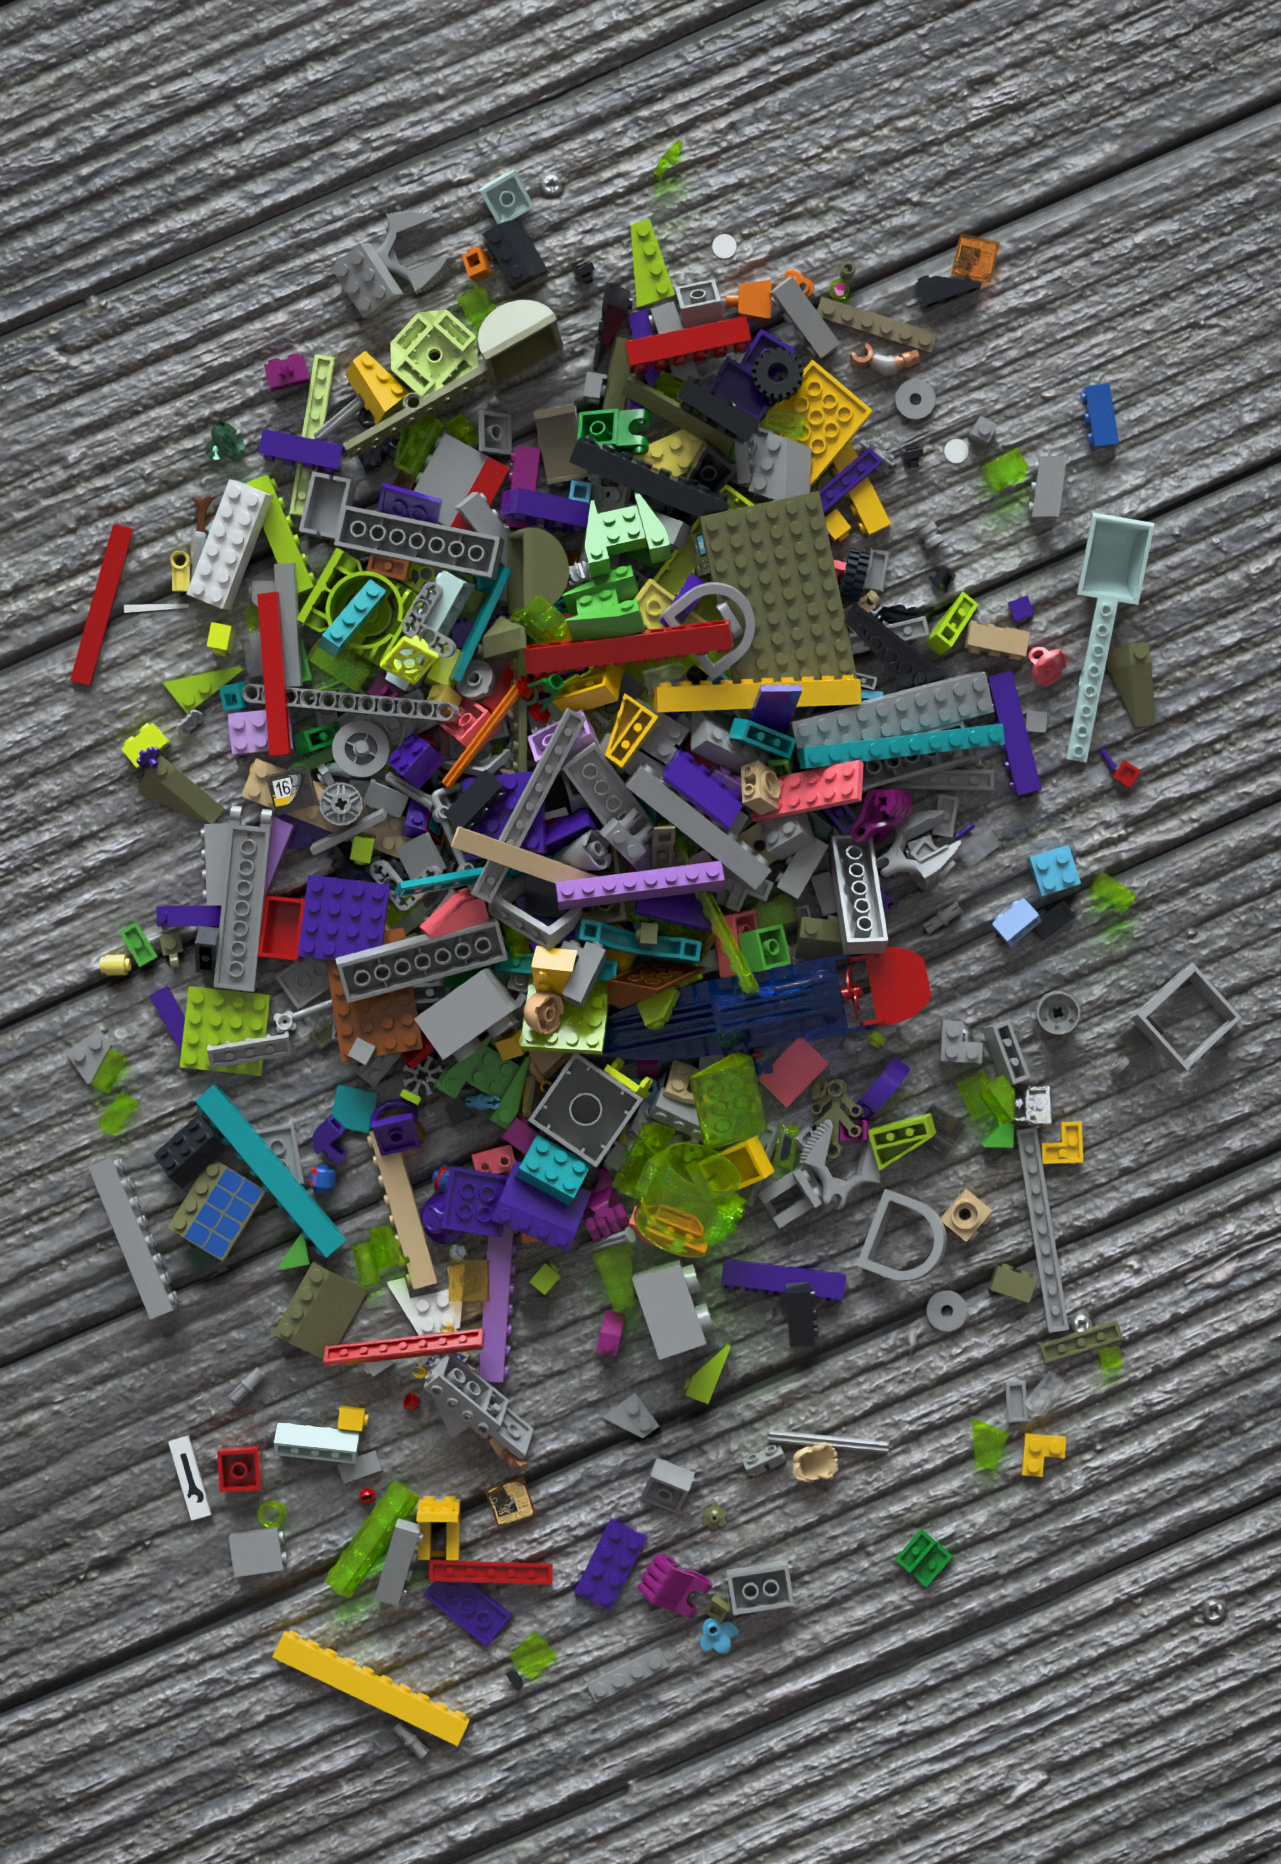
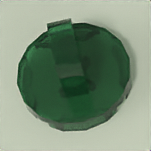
[205,421,245,460]

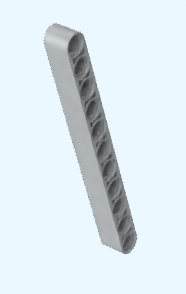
[242,684,460,722]

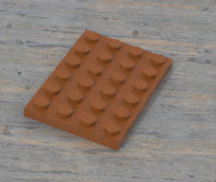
[326,927,423,1063]

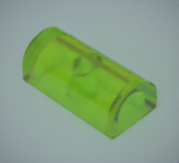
[90,1047,128,1093]
[352,1241,381,1285]

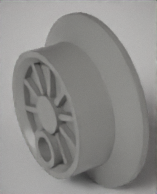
[332,721,390,777]

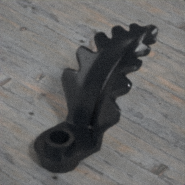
[869,604,934,624]
[327,834,375,883]

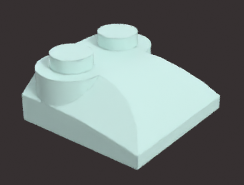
[479,170,534,224]

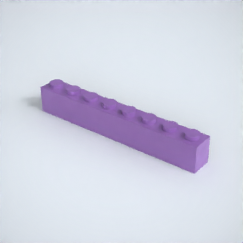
[556,861,725,910]
[479,1225,518,1383]

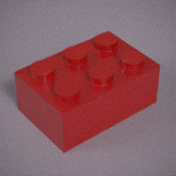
[257,895,305,963]

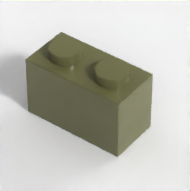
[988,1263,1037,1303]

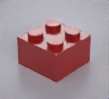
[217,1446,263,1493]

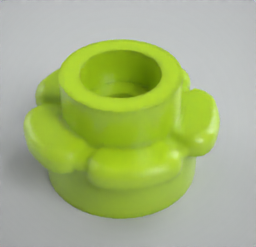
[868,1030,887,1048]

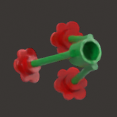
[516,672,563,723]

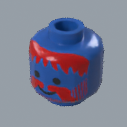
[309,1163,337,1194]
[431,1165,450,1193]

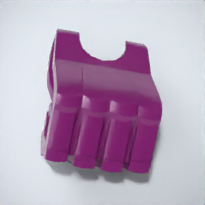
[850,788,913,844]
[580,1167,630,1241]
[637,1554,713,1619]

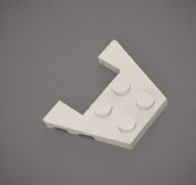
[387,1263,466,1336]

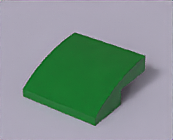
[895,1528,954,1588]

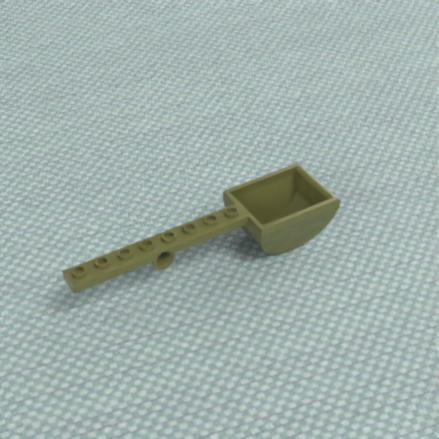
[343,300,563,459]
[507,528,569,773]

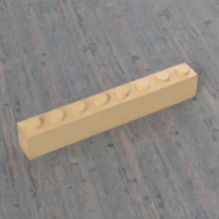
[367,1130,438,1289]

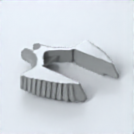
[375,210,456,295]
[876,810,961,885]
[799,1119,881,1209]

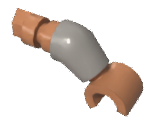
[850,343,921,376]

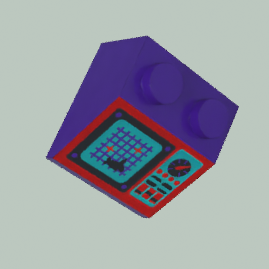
[401,793,444,846]

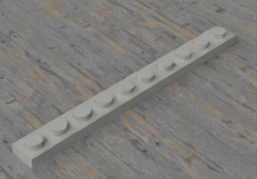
[471,708,587,904]
[1015,1127,1069,1333]

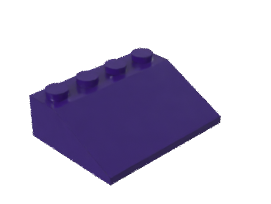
[491,1160,591,1252]

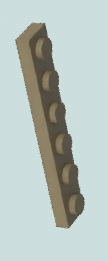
[817,297,938,354]

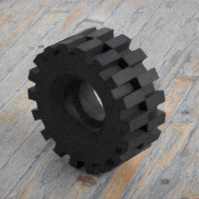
[752,347,804,402]

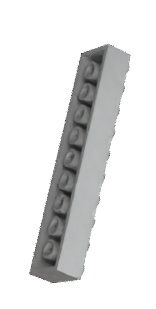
[788,671,994,762]

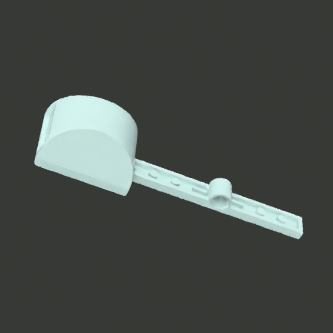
[1066,513,1154,762]

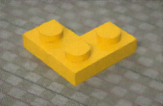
[1041,1121,1083,1164]
[1021,1433,1066,1477]

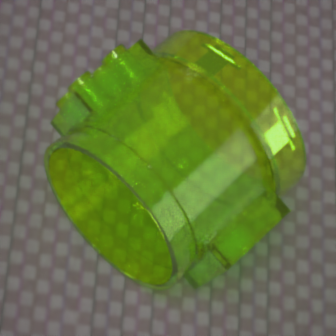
[633,1142,747,1257]

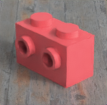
[472,1144,516,1175]

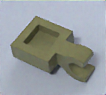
[159,931,184,969]

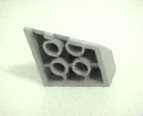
[748,432,812,501]

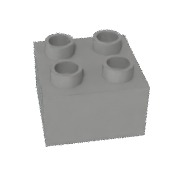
[414,967,519,1063]
[528,1053,643,1167]
[633,1258,714,1360]

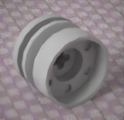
[319,783,363,827]
[1036,991,1080,1034]

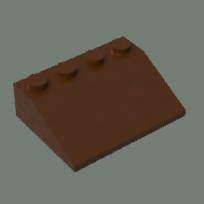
[607,958,705,1008]

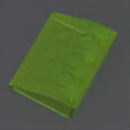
[689,1051,767,1150]

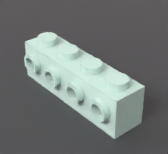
[274,1423,359,1464]

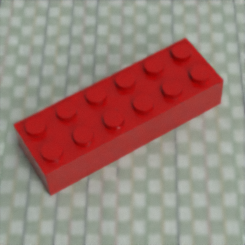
[625,316,751,376]

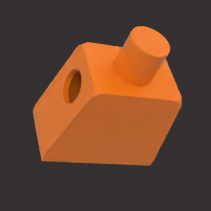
[726,280,771,323]

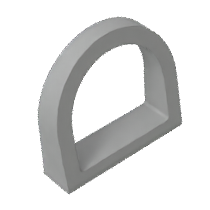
[661,582,755,680]
[488,874,583,951]
[857,1189,947,1281]

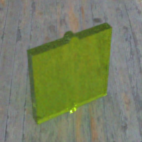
[509,1630,558,1680]

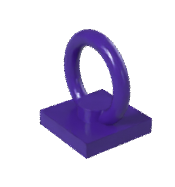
[370,1099,421,1156]

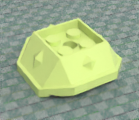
[391,309,479,398]

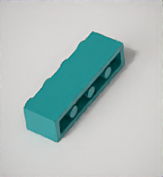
[319,579,386,658]

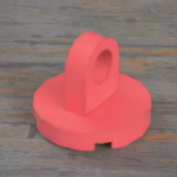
[1028,647,1068,686]

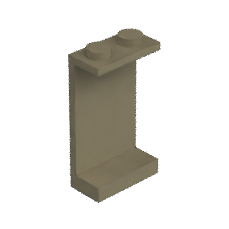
[533,403,588,487]

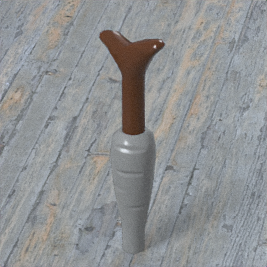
[190,495,215,580]

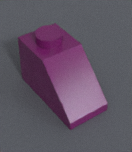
[596,1310,625,1356]

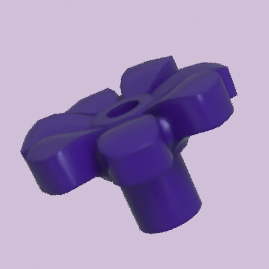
[136,746,160,769]

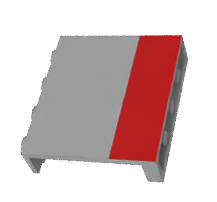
[411,433,510,531]

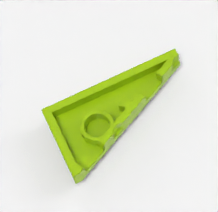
[163,666,244,714]

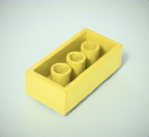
[633,429,703,496]

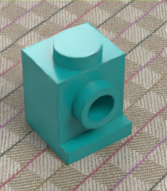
[219,681,249,713]

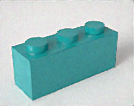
[728,718,796,759]

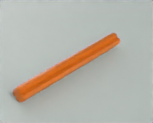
[442,685,520,789]

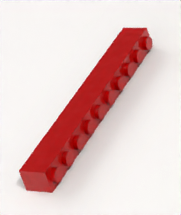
[523,619,734,676]

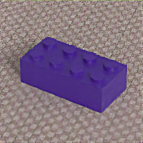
[500,488,590,534]

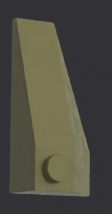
[1106,642,1156,727]
[137,755,226,824]
[795,917,844,961]

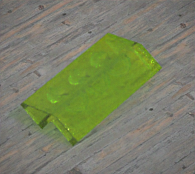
[510,595,574,672]

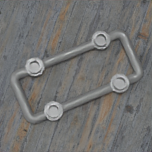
[431,781,511,891]

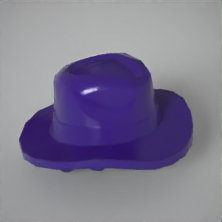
[421,1192,464,1245]

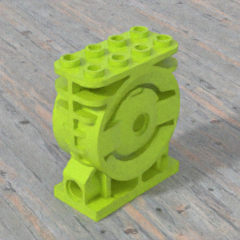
[297,548,425,666]

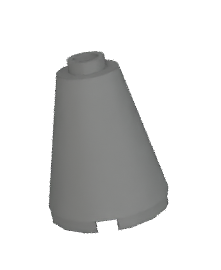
[553,830,612,871]

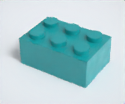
[515,1134,592,1206]

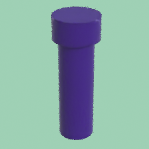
[1100,749,1117,771]
[953,822,975,841]

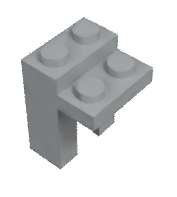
[561,940,608,1009]
[757,1164,823,1229]

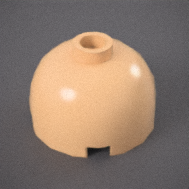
[524,992,564,1034]

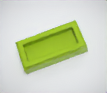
[400,1089,422,1106]

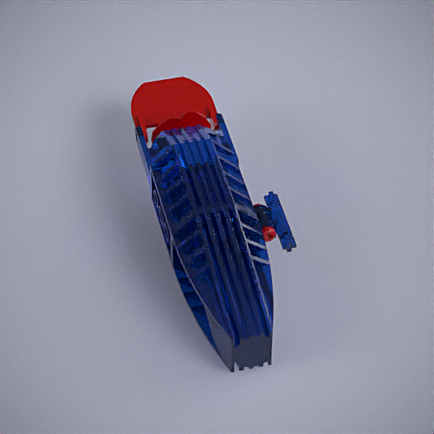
[601,947,932,1084]

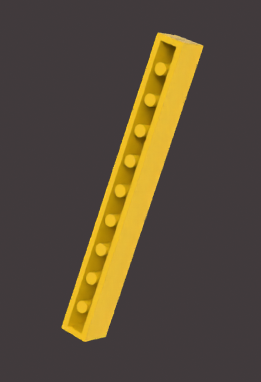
[653,675,861,712]
[272,1631,469,1746]

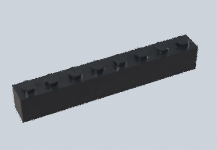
[569,435,732,517]

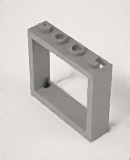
[1130,962,1241,1074]

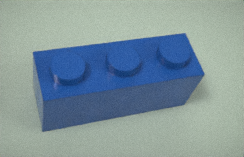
[1080,383,1119,450]

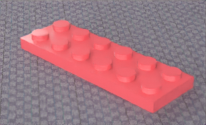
[752,760,864,822]

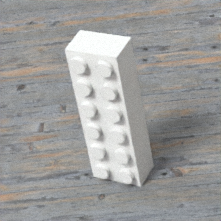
[187,479,273,610]

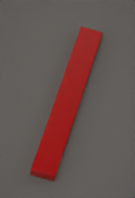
[70,524,134,686]
[257,592,291,757]
[323,1328,485,1367]

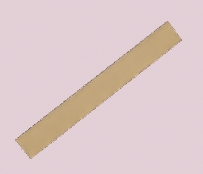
[451,826,600,884]

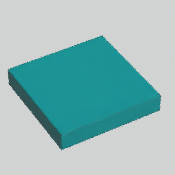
[331,1084,378,1133]

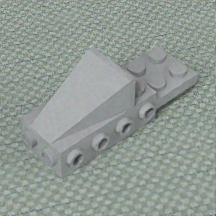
[423,1353,534,1459]

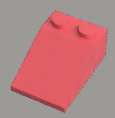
[437,693,502,752]
[420,888,489,939]

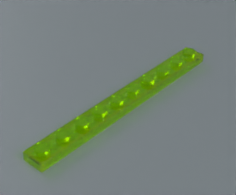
[656,812,760,994]

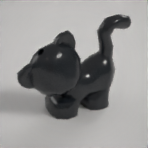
[358,407,406,476]

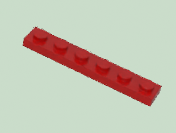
[429,1560,553,1585]

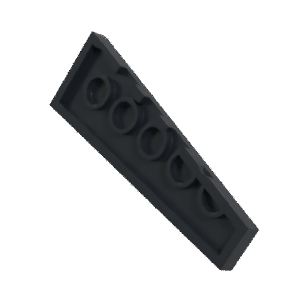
[844,603,950,689]

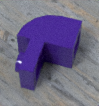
[312,1114,347,1164]

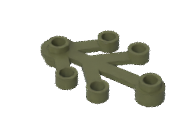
[810,1079,863,1159]

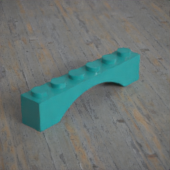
[574,919,702,965]

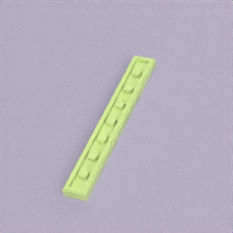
[289,354,335,517]

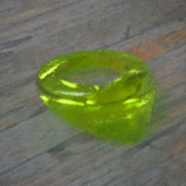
[257,1500,287,1528]

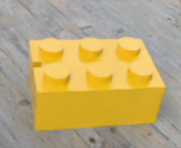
[698,1135,775,1200]

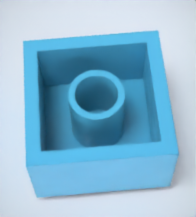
[1027,845,1081,897]

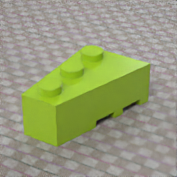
[868,1113,936,1171]

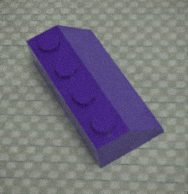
[662,749,743,830]
[538,808,601,857]

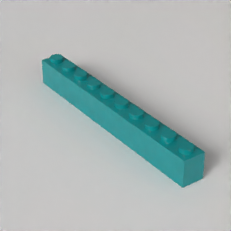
[798,724,1005,769]
[195,1084,348,1258]

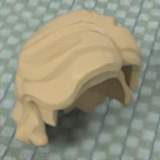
[792,1442,839,1483]

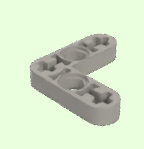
[402,582,456,657]
[370,860,443,911]

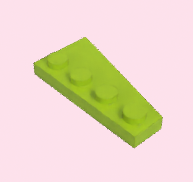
[630,218,675,309]

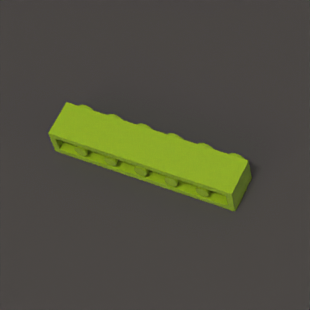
[245,474,317,597]

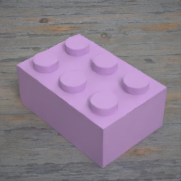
[228,708,296,756]
[528,709,601,771]

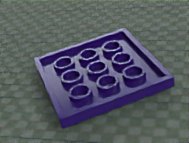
[462,771,546,861]
[297,875,391,961]

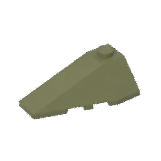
[475,616,526,661]

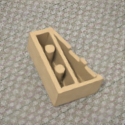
[964,620,1030,661]

